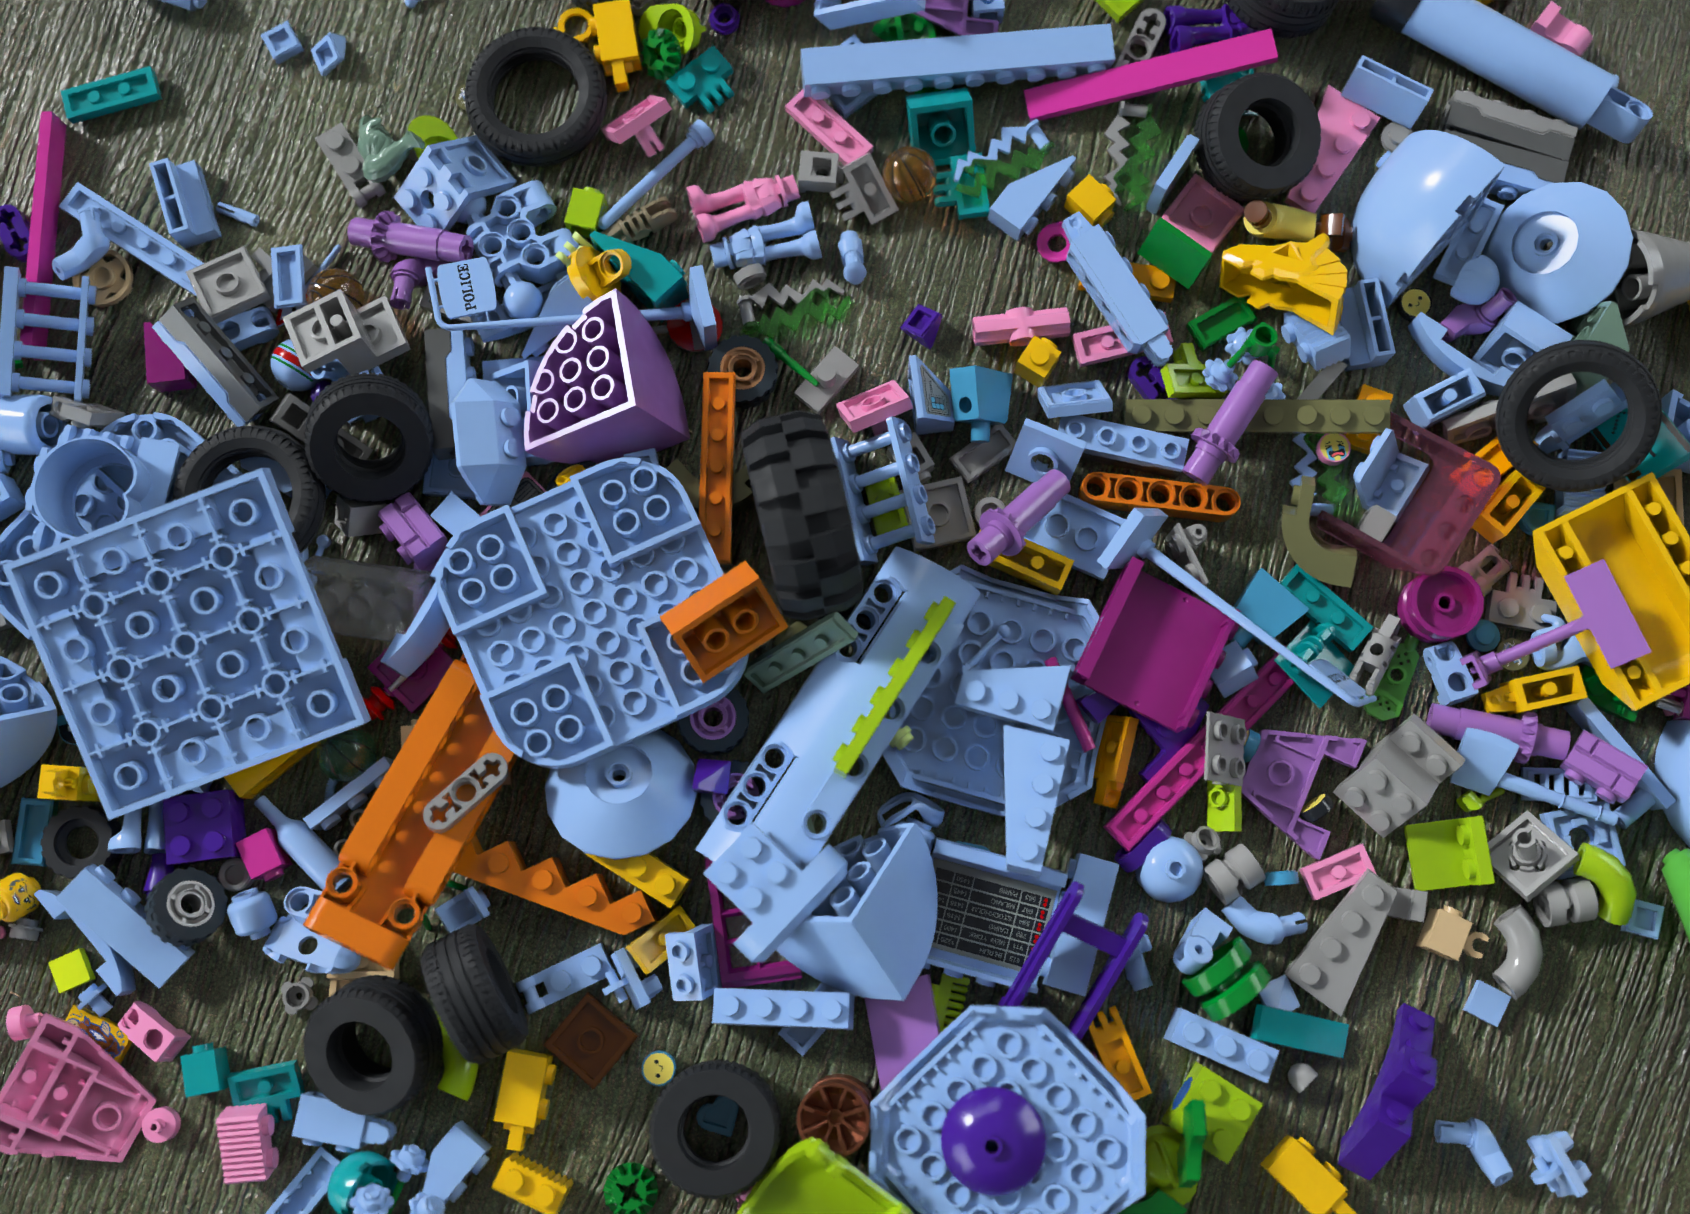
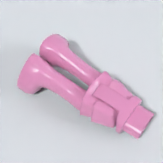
[686,175,800,243]

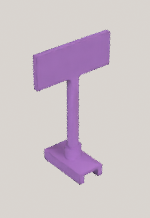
[1459,559,1652,690]

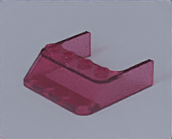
[1317,411,1501,576]

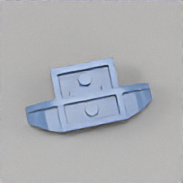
[1534,379,1659,454]

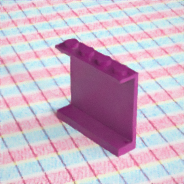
[1070,556,1240,733]

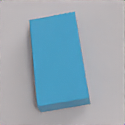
[11,798,59,867]

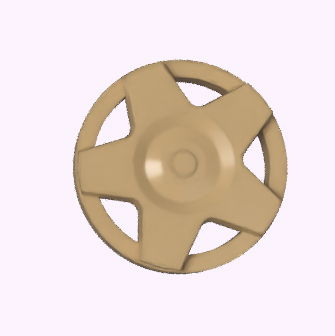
[72,249,134,308]

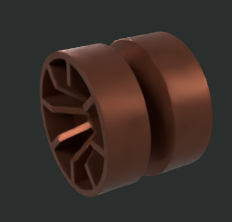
[797,1074,873,1157]

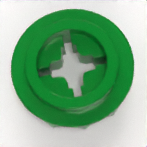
[639,28,681,80]
[603,1162,658,1214]

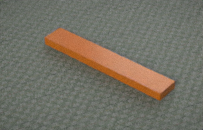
[699,372,736,565]

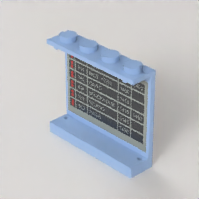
[923,837,1068,996]

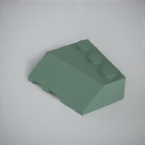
[1565,301,1630,396]

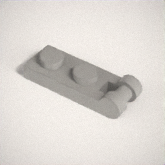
[315,123,387,209]

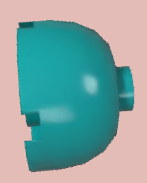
[328,1151,398,1214]

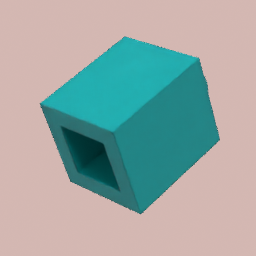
[180,1042,230,1097]

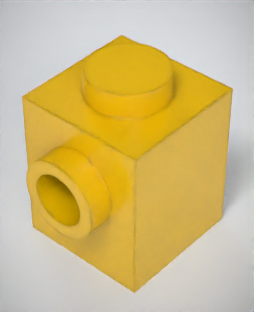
[1064,174,1116,227]
[1014,336,1061,388]

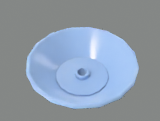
[1482,182,1633,324]
[545,729,697,860]

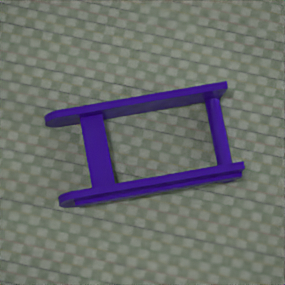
[998,881,1149,1041]

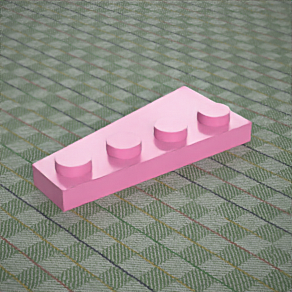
[1285,85,1380,213]

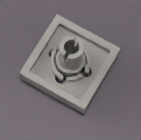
[1488,810,1579,902]

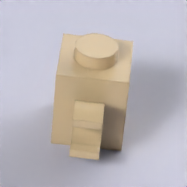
[1416,905,1489,961]

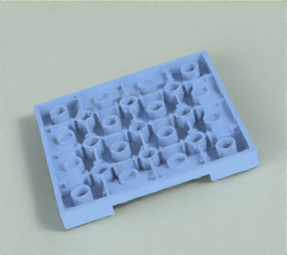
[2,468,371,820]

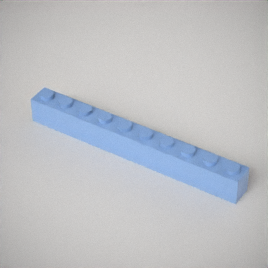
[800,24,1115,100]

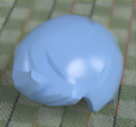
[1450,254,1500,305]

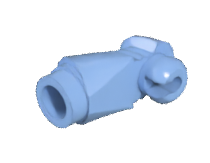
[838,230,867,285]
[1125,934,1153,992]

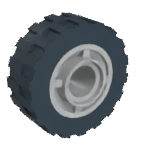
[144,867,228,947]

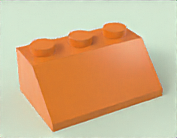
[660,561,789,683]

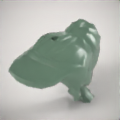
[357,114,425,183]

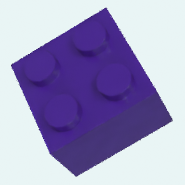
[163,789,246,865]

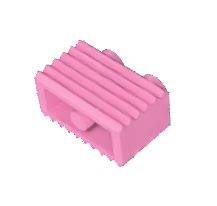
[216,1103,279,1184]

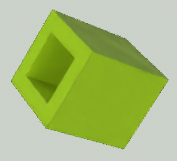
[564,187,608,239]

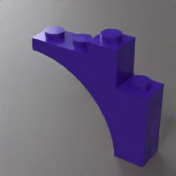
[1338,1003,1437,1181]

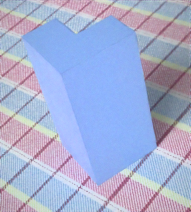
[1341,55,1434,130]
[149,158,222,249]
[1339,277,1396,372]

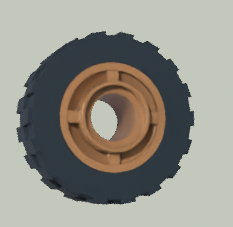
[707,335,778,409]

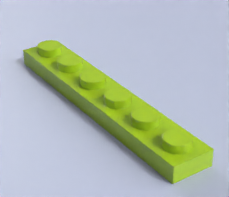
[832,596,956,779]

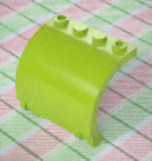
[736,1137,912,1214]

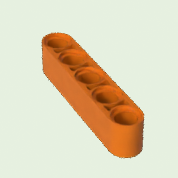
[1078,472,1241,522]

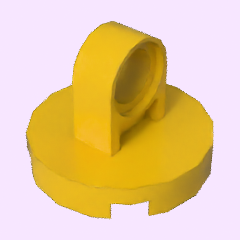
[567,246,632,301]

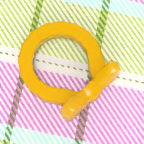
[553,8,592,43]

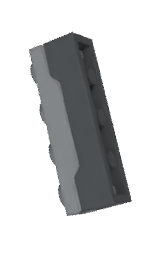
[1438,90,1578,161]

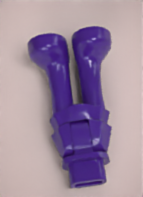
[1163,4,1257,54]

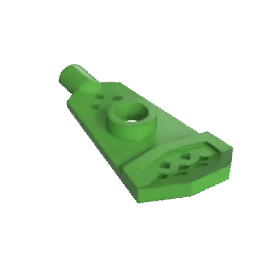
[1360,634,1420,722]

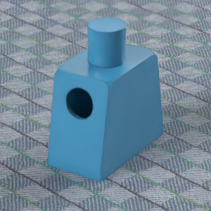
[950,365,1013,443]
[1229,568,1309,650]

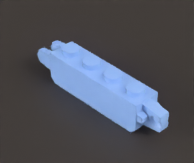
[1062,212,1173,368]

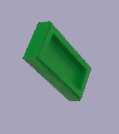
[1186,296,1258,352]

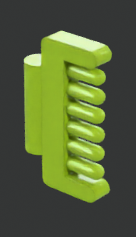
[931,973,970,1033]

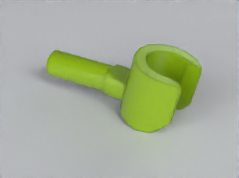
[1456,787,1505,813]

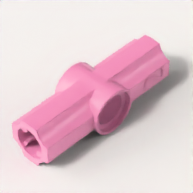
[972,307,1070,347]

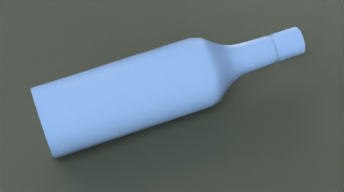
[254,795,353,893]

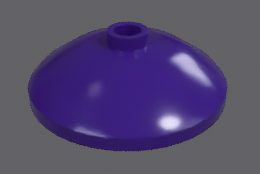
[941,1086,1047,1196]

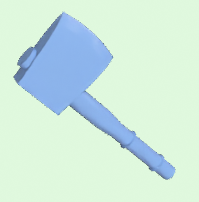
[1450,727,1619,826]

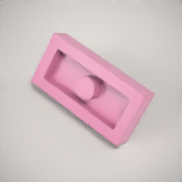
[1299,844,1376,900]

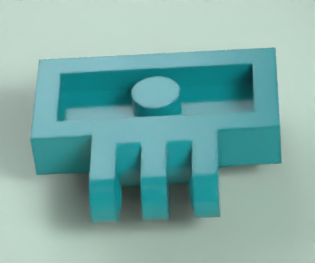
[665,45,734,114]
[931,153,990,220]
[227,1059,305,1123]

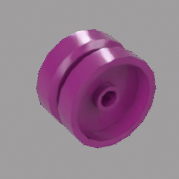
[1397,566,1484,644]

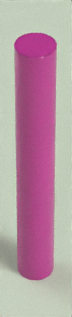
[1044,656,1096,753]

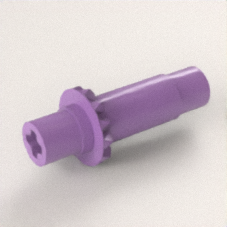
[347,211,474,262]
[1182,359,1278,486]
[967,469,1071,566]
[1426,703,1571,764]

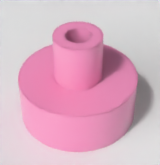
[6,1005,44,1041]
[142,1106,181,1143]

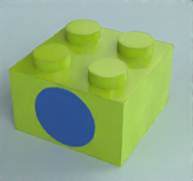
[1161,1062,1263,1164]

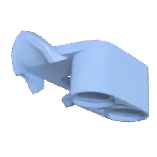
[262,886,361,974]

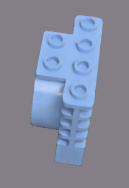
[25,424,191,552]

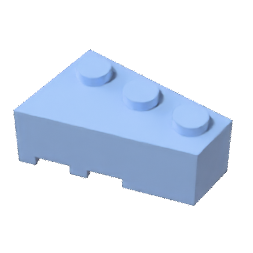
[955,665,1071,734]

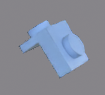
[434,886,491,933]

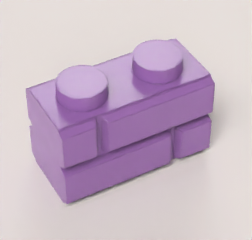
[377,492,448,570]
[1559,730,1648,804]

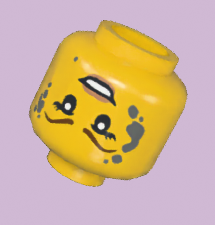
[0,872,41,923]

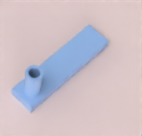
[1563,698,1677,829]

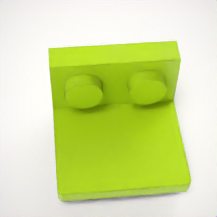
[1404,816,1495,891]

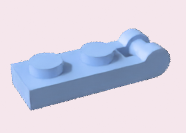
[515,943,613,1014]

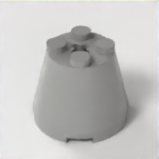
[1602,228,1690,326]

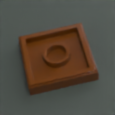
[543,992,639,1090]

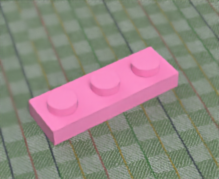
[785,89,873,166]
[1072,312,1173,367]

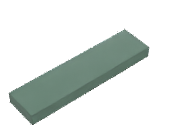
[743,612,858,694]

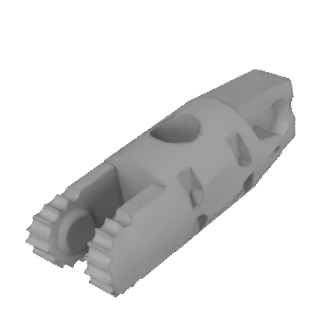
[1349,614,1402,696]

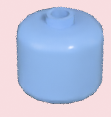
[0,394,66,455]

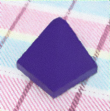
[900,304,943,349]
[692,759,732,795]

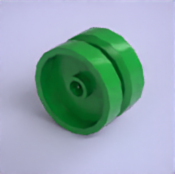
[1182,937,1272,1022]

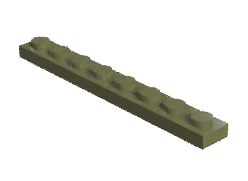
[1125,399,1390,434]

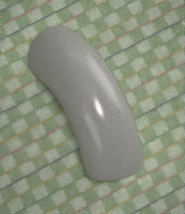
[1492,903,1543,1000]

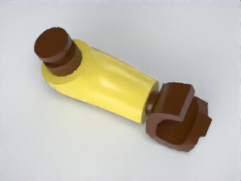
[1243,200,1353,253]

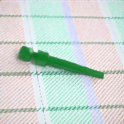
[762,338,820,387]

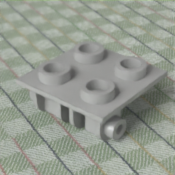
[1165,523,1209,595]
[1204,712,1247,786]

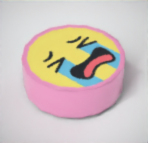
[1316,434,1351,466]

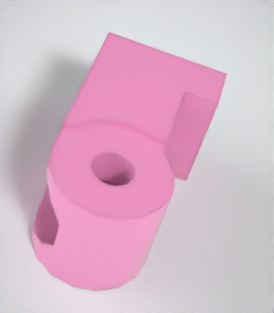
[1530,1,1593,57]
[118,1001,191,1062]

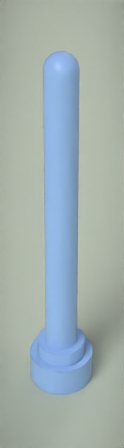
[598,119,715,230]

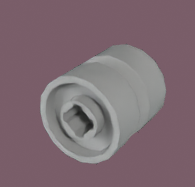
[1203,843,1266,906]
[1533,877,1598,927]

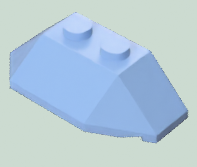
[451,378,526,506]

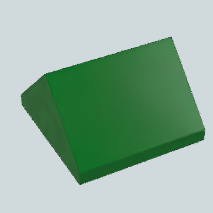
[1137,217,1213,289]

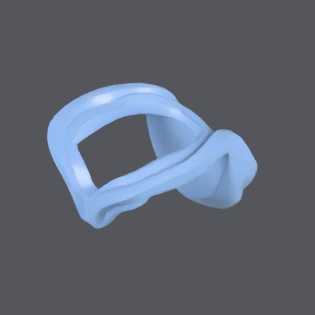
[877,792,945,828]

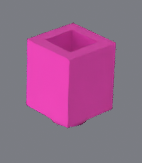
[235,828,293,882]

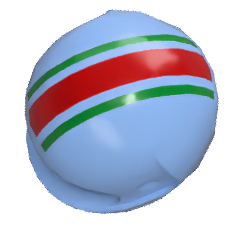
[270,339,322,391]

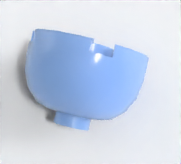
[1135,836,1204,903]

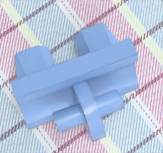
[602,947,663,1010]
[1526,1131,1592,1197]

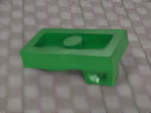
[1579,665,1639,723]

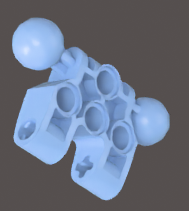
[457,180,579,319]

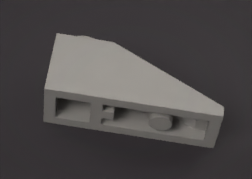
[268,394,373,460]

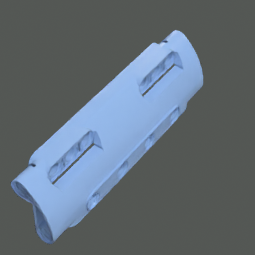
[695,547,981,870]

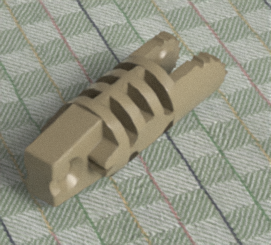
[601,196,678,244]

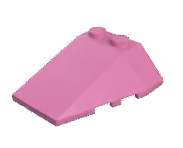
[0,1012,157,1163]

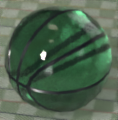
[317,726,377,783]

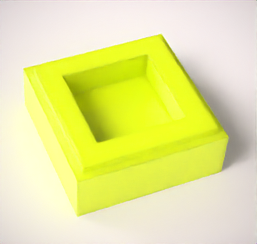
[48,948,96,994]

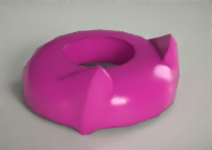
[1036,222,1070,263]

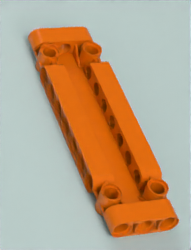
[303,653,519,971]

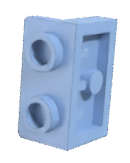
[665,923,722,1001]

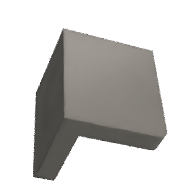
[335,494,387,537]

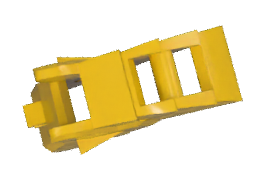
[1219,233,1348,335]

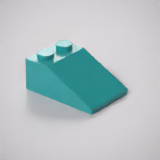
[589,231,689,323]

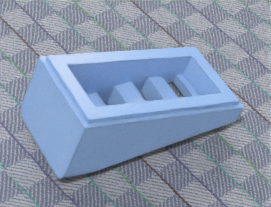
[1521,767,1598,803]

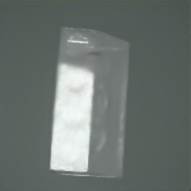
[304,555,436,642]

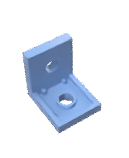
[394,135,517,231]

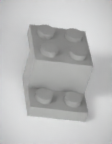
[282,289,411,376]
[1333,713,1466,838]

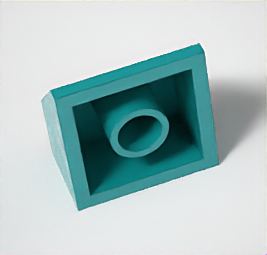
[905,87,976,169]

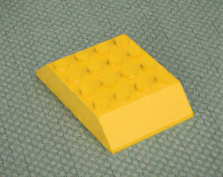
[1532,472,1690,711]

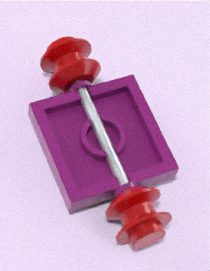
[362,626,458,721]

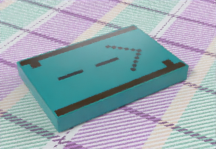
[1589,408,1690,483]

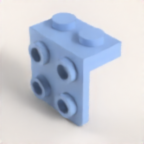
[1353,428,1430,522]

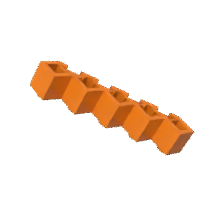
[454,833,659,935]

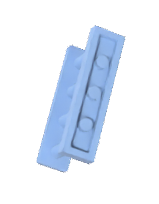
[0,266,96,403]
[830,416,936,566]

